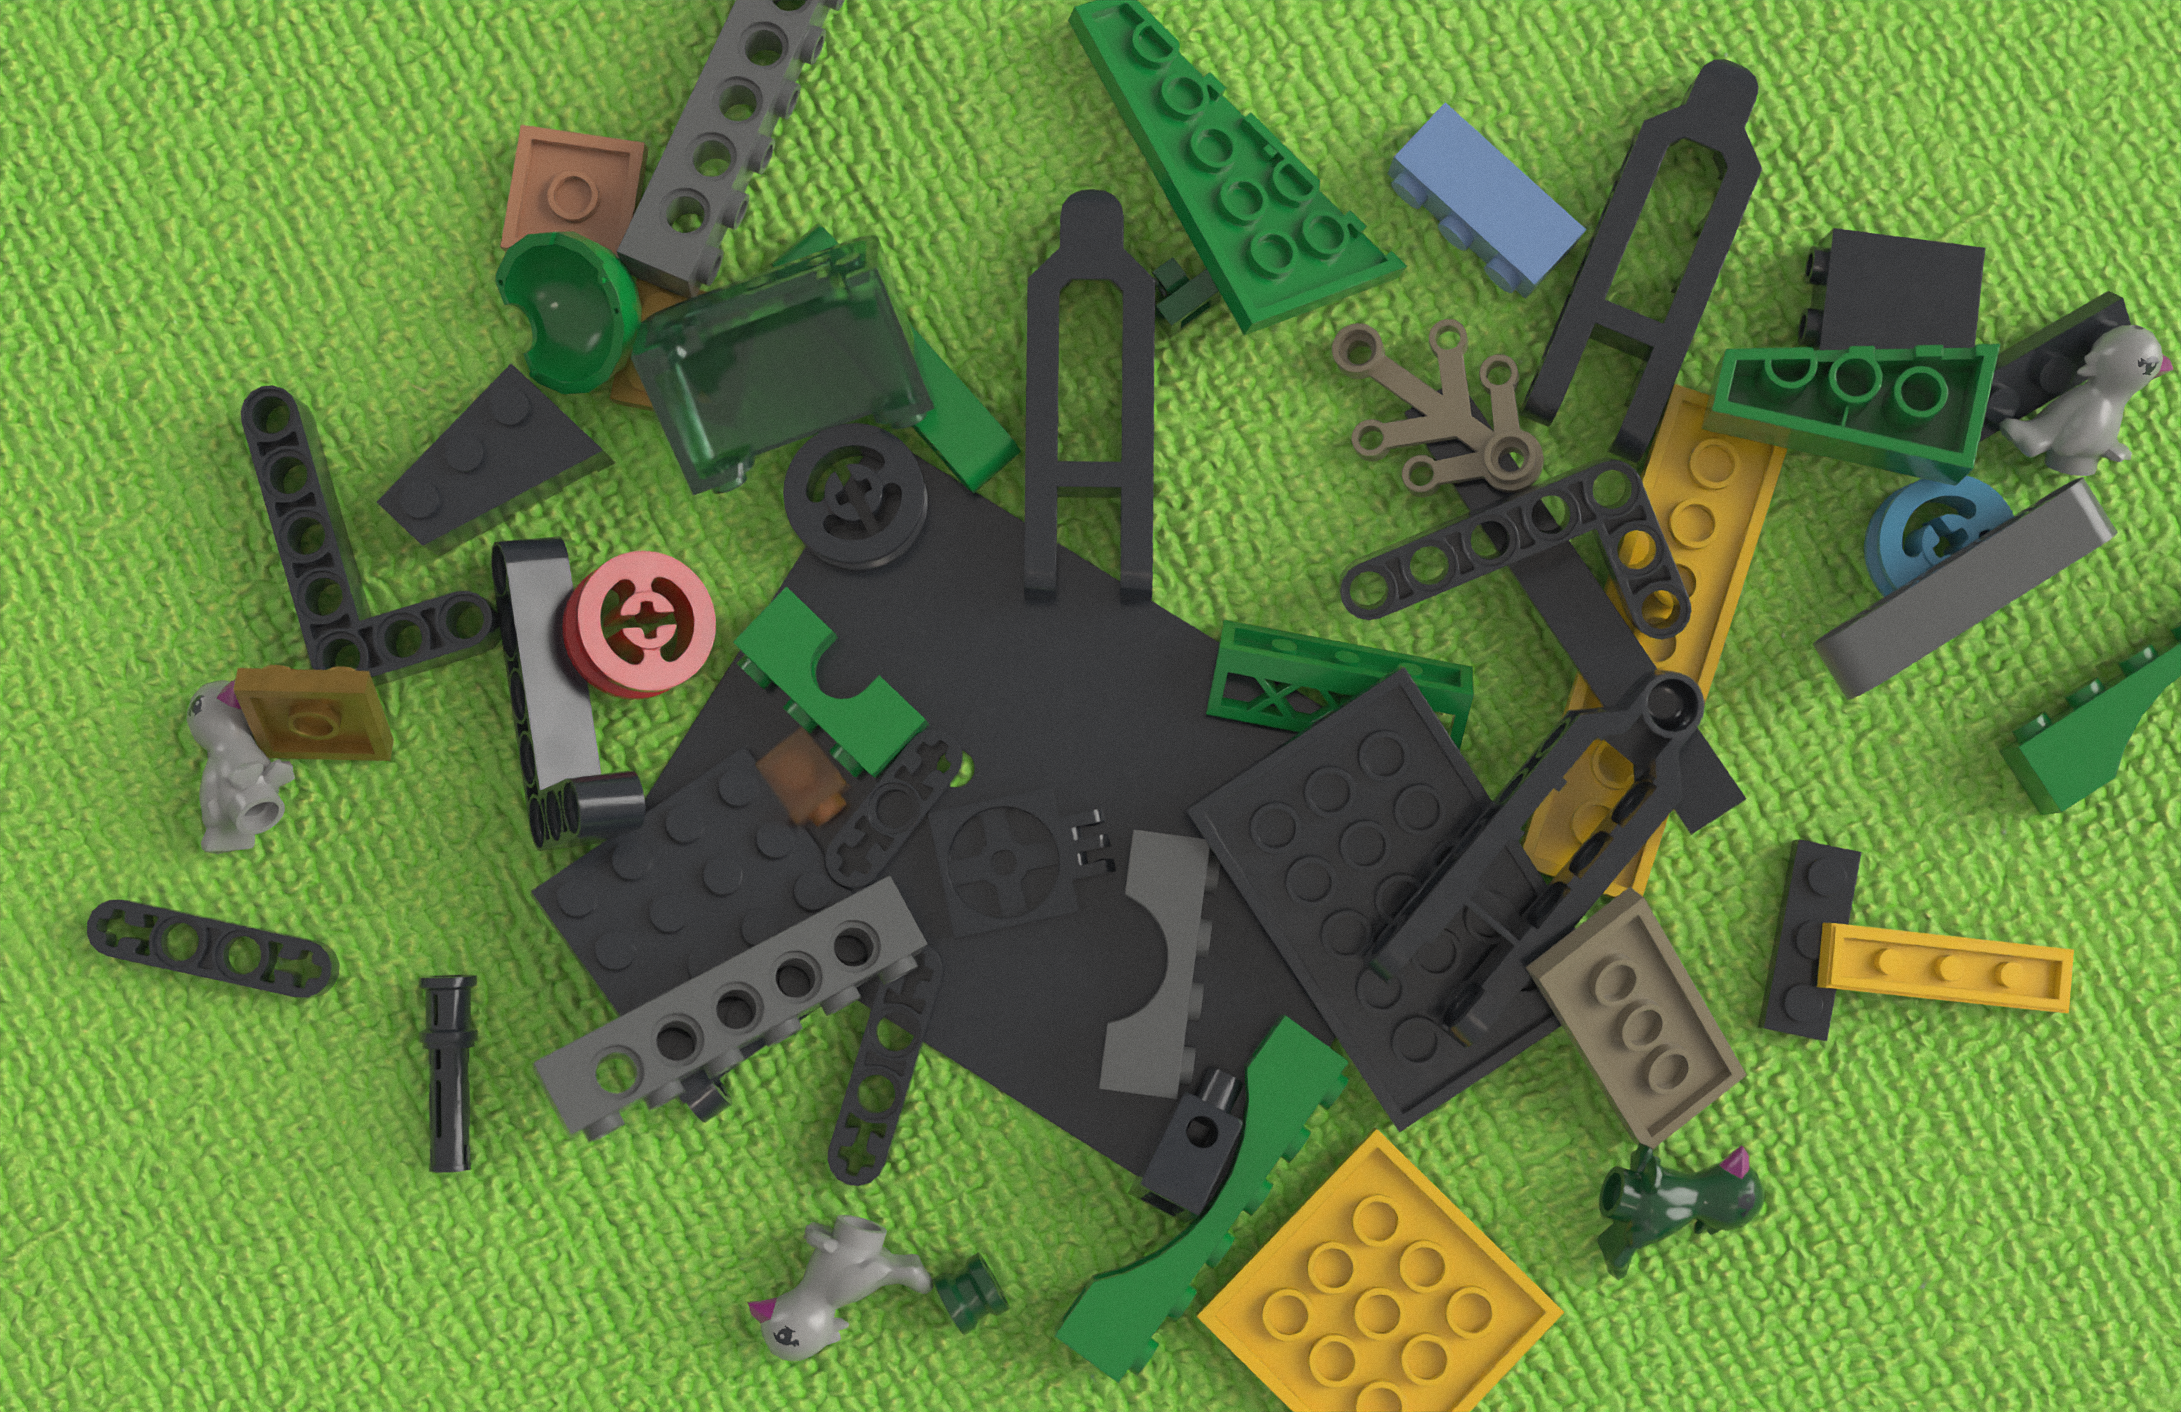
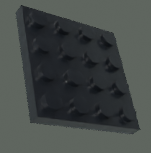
[531,746,867,1106]

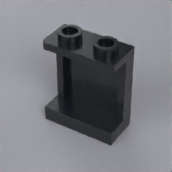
[1798,228,1985,350]

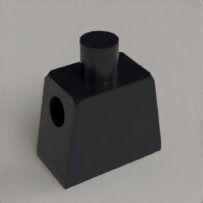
[1128,1067,1244,1223]

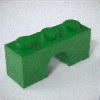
[733,587,929,779]

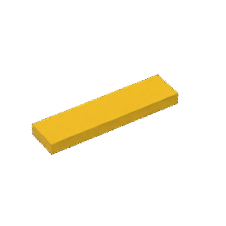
[1817,922,2074,1014]

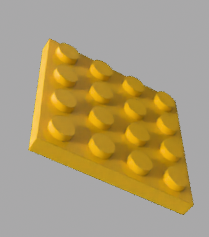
[1196,1127,1564,1412]

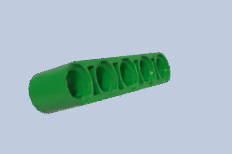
[770,223,1021,494]

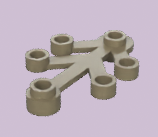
[1332,319,1544,497]

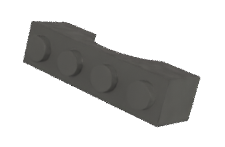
[1099,830,1220,1099]

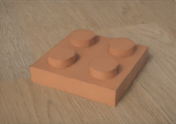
[500,125,649,258]

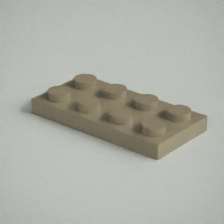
[1526,887,1746,1150]

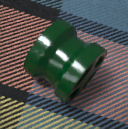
[933,1252,1010,1335]

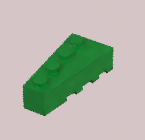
[1701,344,2000,486]

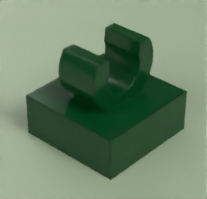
[1152,257,1221,339]

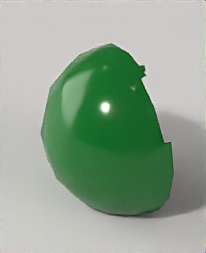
[495,231,642,394]

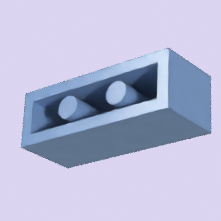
[1387,102,1586,299]

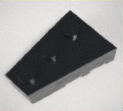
[377,363,615,556]

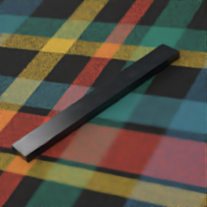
[1404,388,1746,836]

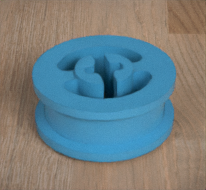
[1864,476,2014,597]

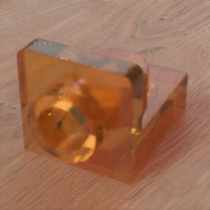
[755,727,851,828]

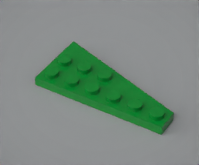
[1068,0,1407,336]

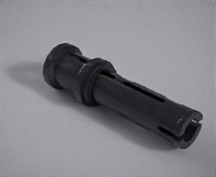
[419,975,478,1173]

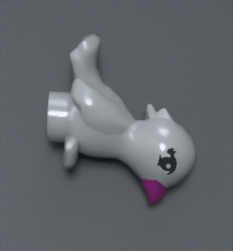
[1998,325,2174,476]
[186,680,295,855]
[747,1215,933,1361]

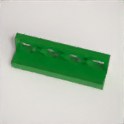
[1206,619,1474,751]

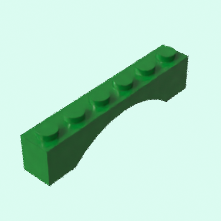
[1999,621,2181,815]
[1055,1014,1349,1383]

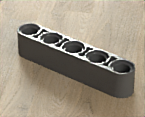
[1812,477,2118,700]

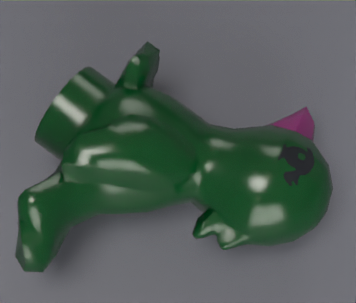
[1597,1143,1765,1280]

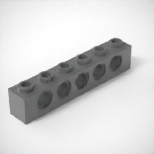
[617,0,845,301]
[533,876,928,1143]

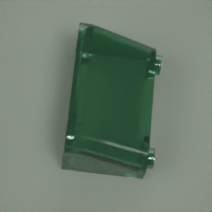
[631,235,935,496]

